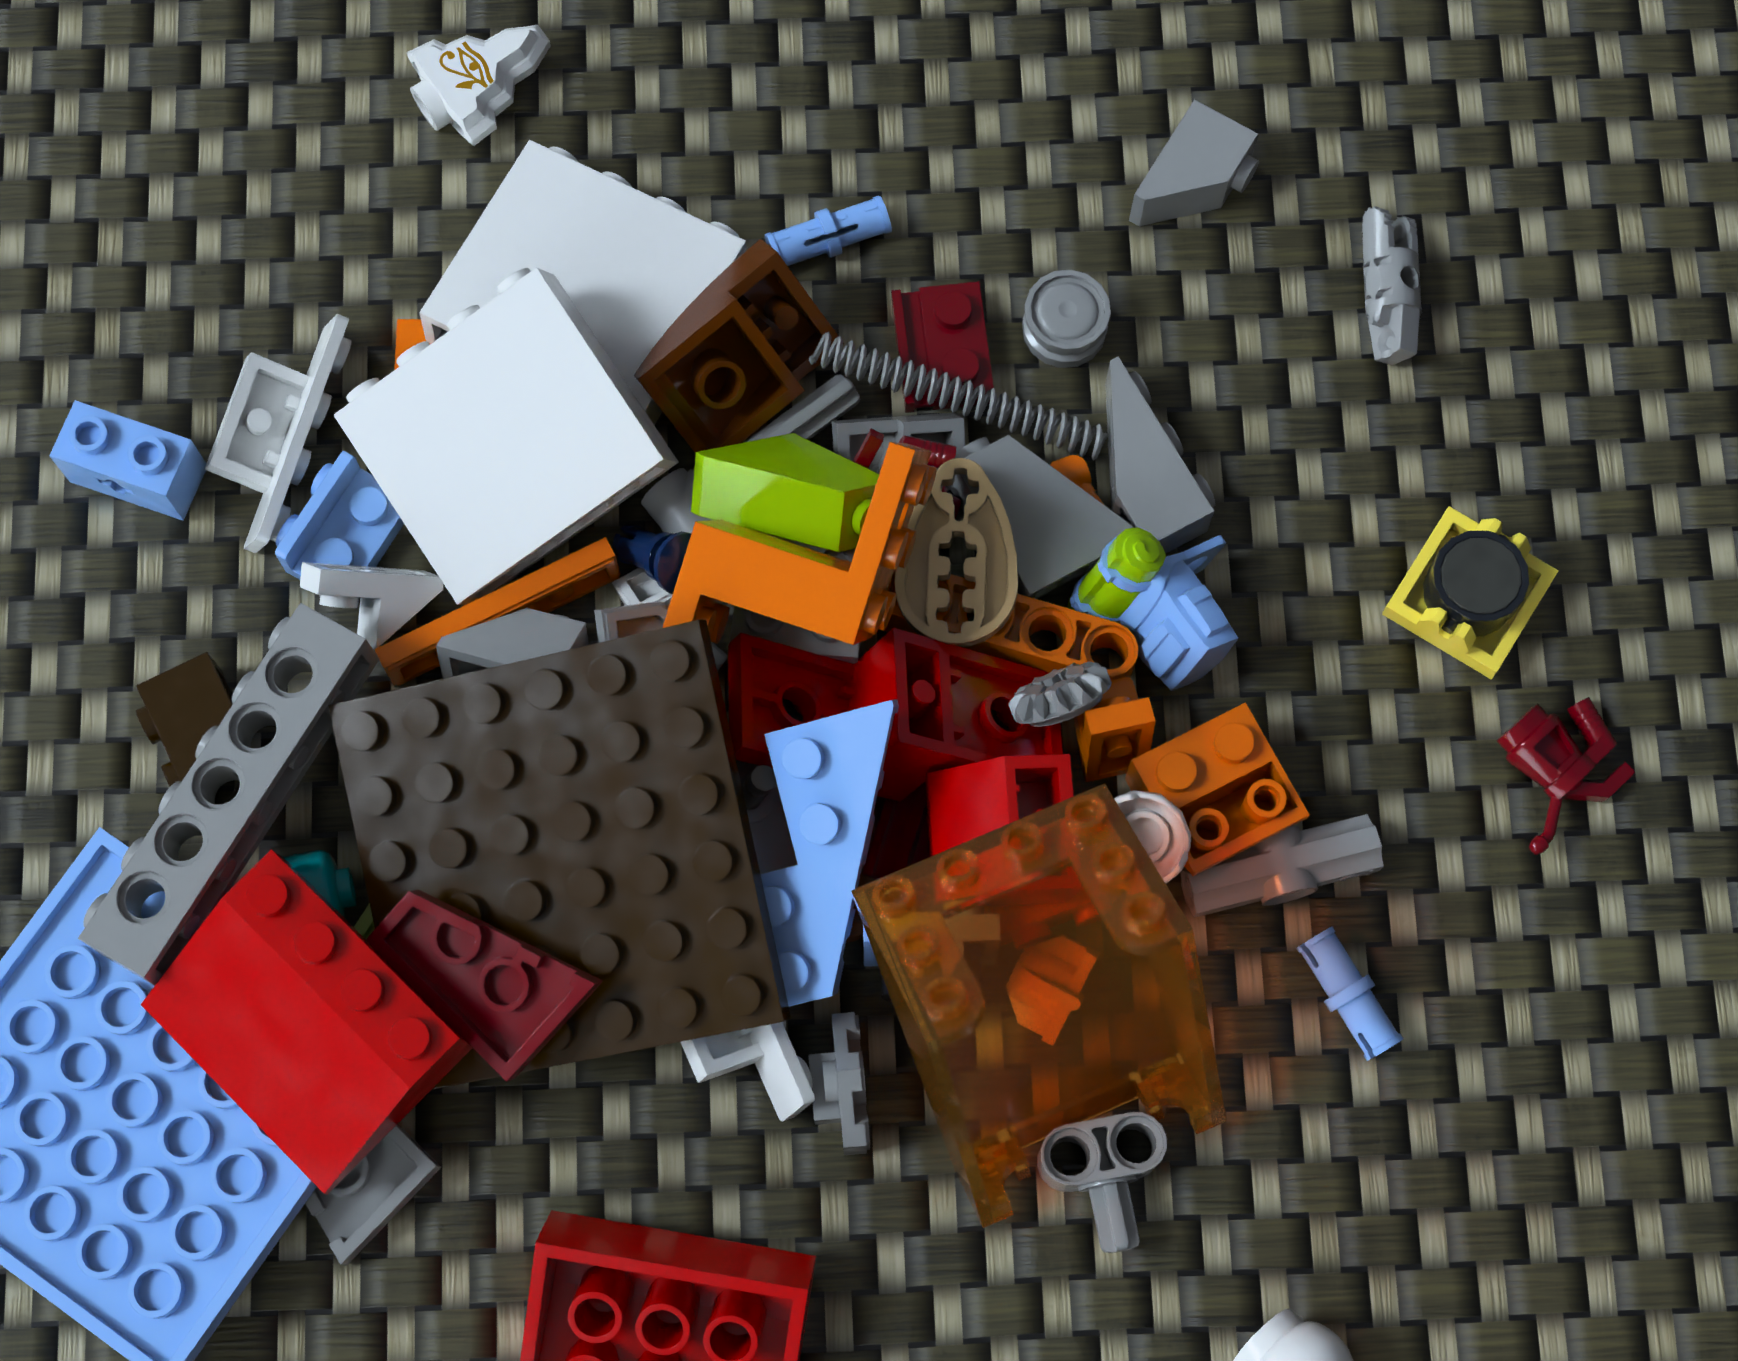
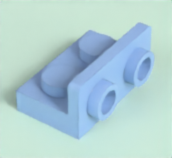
[275,451,404,580]

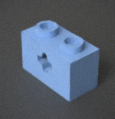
[49,400,206,521]

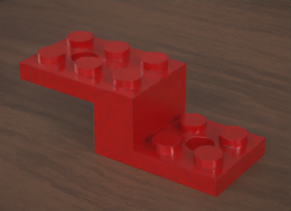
[728,628,1063,802]

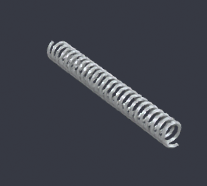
[809,332,1108,461]

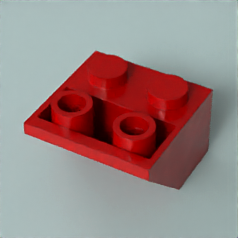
[925,754,1081,906]

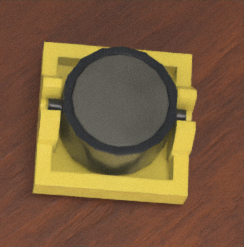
[1382,506,1559,680]

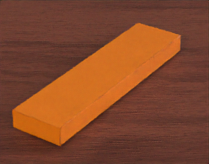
[374,537,621,686]

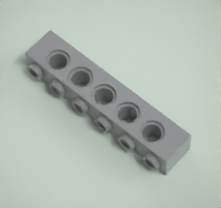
[78,603,380,986]

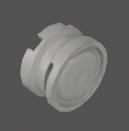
[1022,269,1111,368]

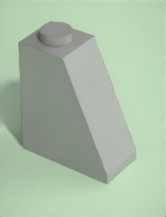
[949,435,1133,599]

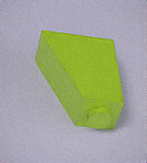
[691,433,879,552]

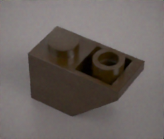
[136,652,233,803]

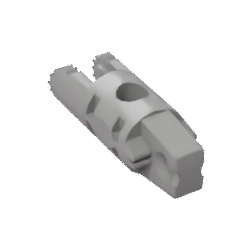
[1362,206,1422,365]

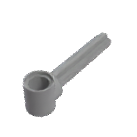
[641,374,860,534]

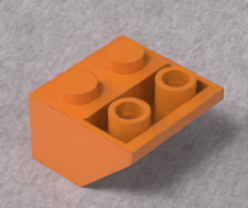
[1125,702,1310,876]

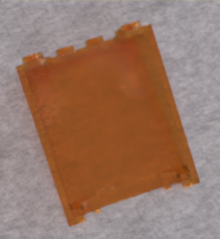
[851,783,1227,1228]

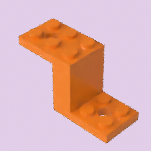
[662,442,937,645]

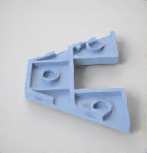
[761,699,899,1007]

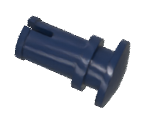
[612,524,692,594]

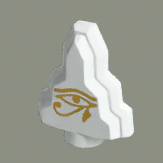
[407,25,551,146]

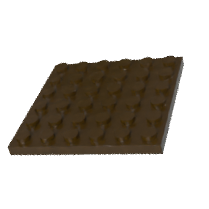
[328,620,791,1090]

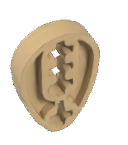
[895,458,1018,647]

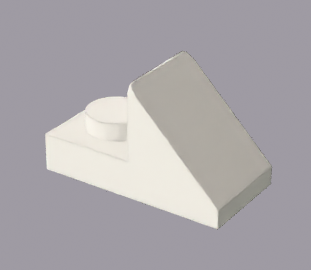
[300,562,443,649]

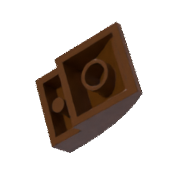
[634,239,844,454]

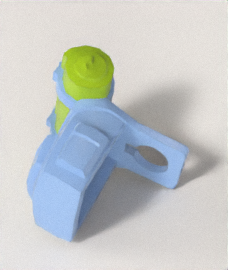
[1067,527,1238,691]

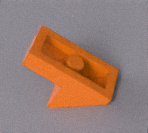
[1074,677,1156,782]

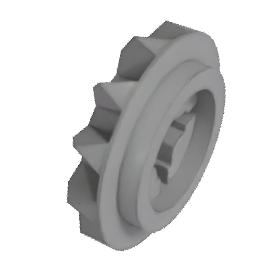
[1008,661,1112,727]

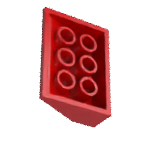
[140,849,472,1195]
[520,1210,817,1361]

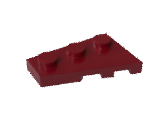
[366,889,603,1082]

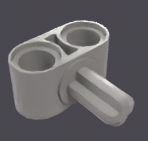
[1037,1112,1167,1253]

